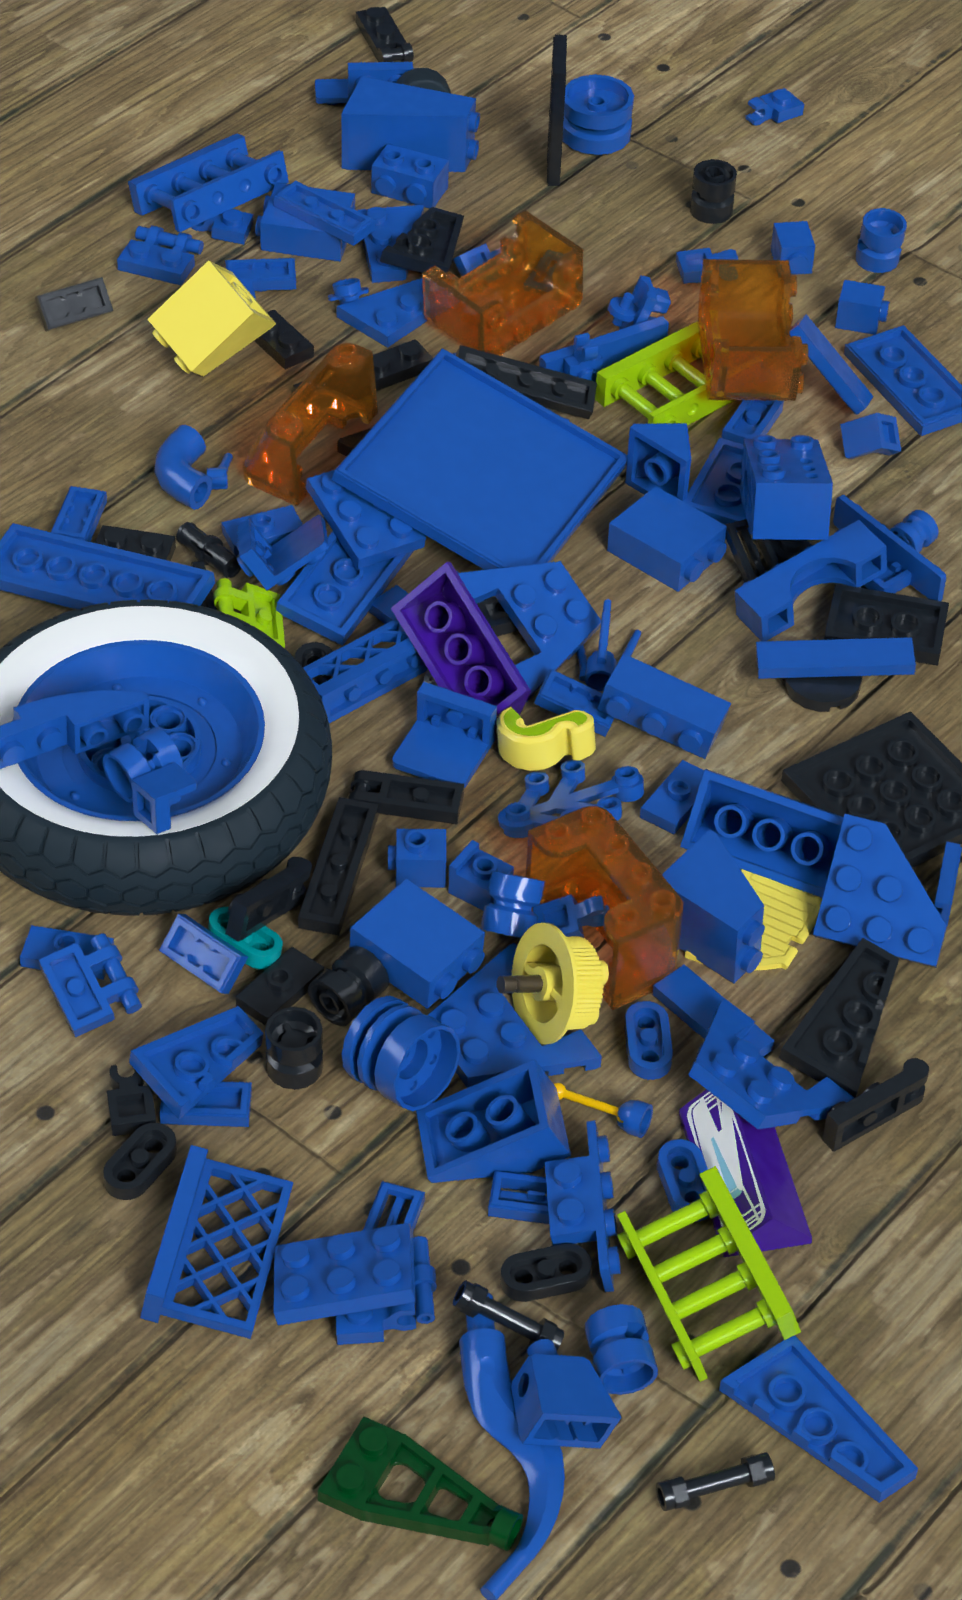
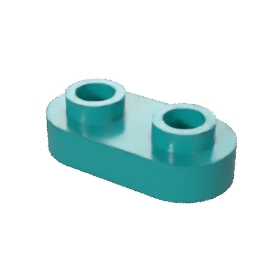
[208,907,283,969]

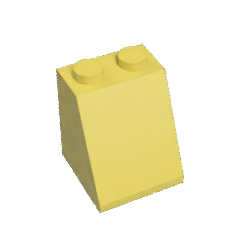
[148,261,276,377]

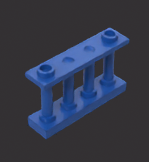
[128,133,289,233]

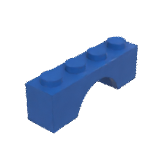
[734,520,887,641]

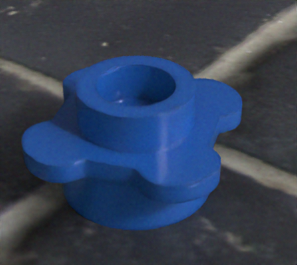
[328,278,369,305]

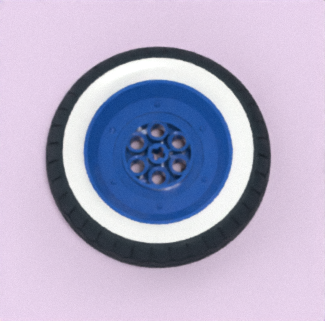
[0,600,332,916]

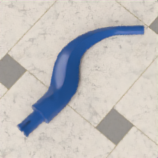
[459,1293,565,1600]

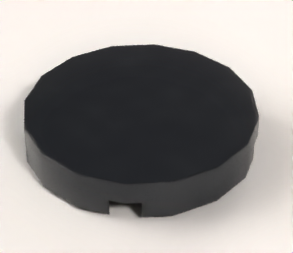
[783,676,862,712]

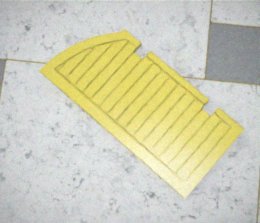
[685,869,822,971]

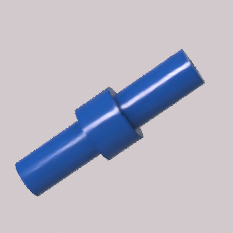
[413,1236,437,1324]

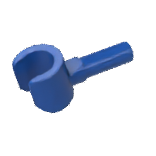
[207,453,233,490]

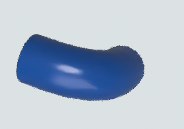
[154,425,212,510]

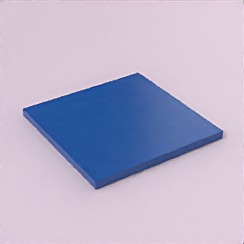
[332,348,627,570]

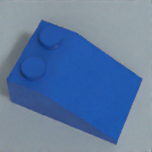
[416,1059,571,1183]

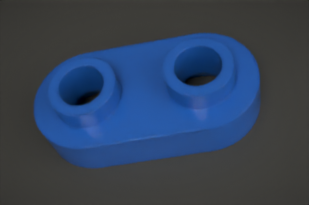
[624,1001,673,1080]
[657,1139,709,1222]

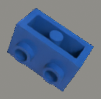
[371,144,449,209]

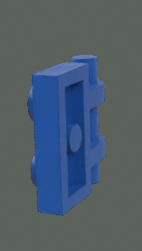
[117,226,204,286]
[38,933,142,1038]

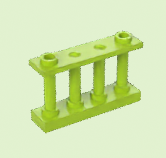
[595,318,761,425]
[617,1166,801,1382]

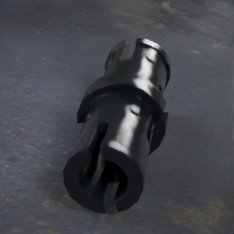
[176,522,241,578]

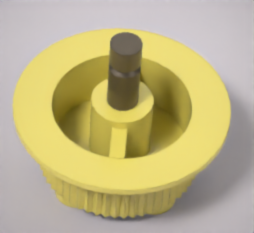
[496,923,609,1045]

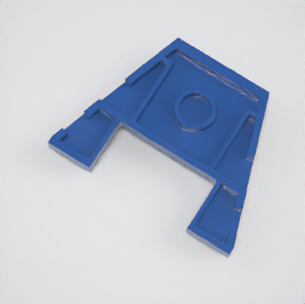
[458,561,601,702]
[427,943,602,1088]
[688,999,854,1129]

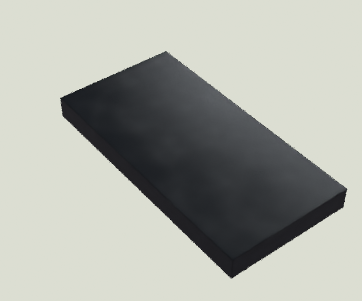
[547,34,567,186]

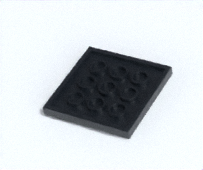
[781,711,962,868]

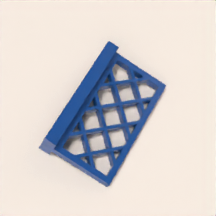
[140,1145,293,1339]

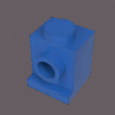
[448,840,514,911]

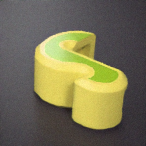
[496,707,596,772]

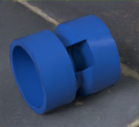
[855,208,907,273]
[103,727,183,803]
[480,871,545,938]
[584,1304,658,1395]

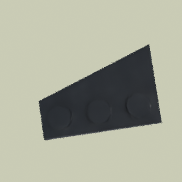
[380,207,464,279]

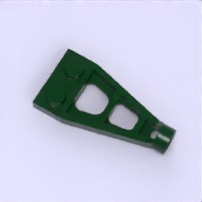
[317,1416,523,1551]

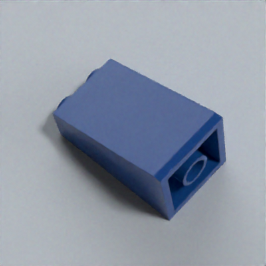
[341,76,480,172]

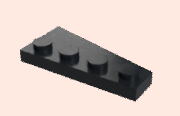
[778,938,899,1098]

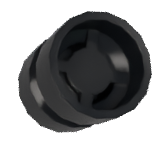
[690,159,737,224]
[308,946,389,1026]
[265,1007,323,1090]

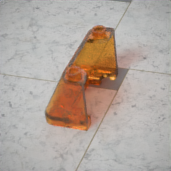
[242,343,378,506]

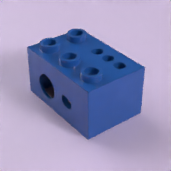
[740,435,833,540]

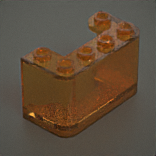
[422,210,583,356]
[698,259,808,401]
[525,806,683,1010]

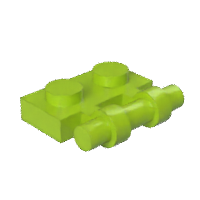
[213,578,285,648]

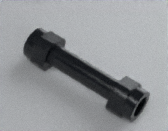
[453,1280,564,1350]
[656,1452,775,1511]

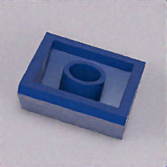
[625,423,691,501]

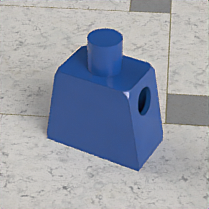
[511,1339,621,1449]

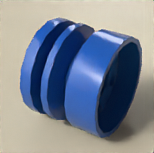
[342,995,460,1111]

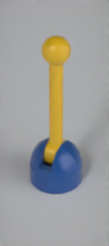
[554,1083,653,1138]

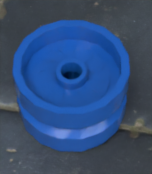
[562,74,634,155]

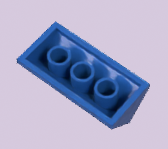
[680,769,844,898]

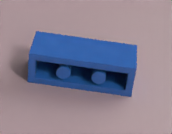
[597,653,731,759]

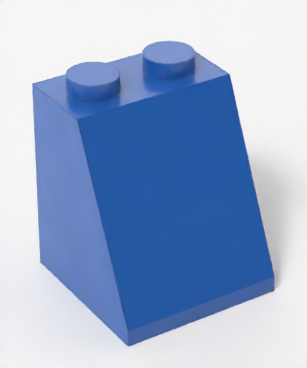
[655,830,765,984]

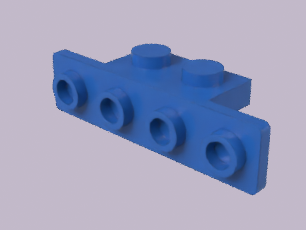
[315,62,414,105]
[833,494,946,601]
[545,1120,621,1293]

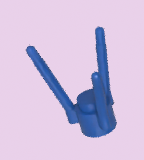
[577,599,641,691]

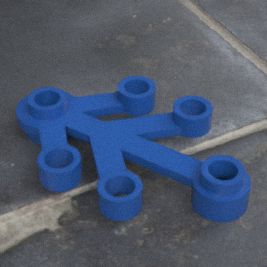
[498,760,644,838]

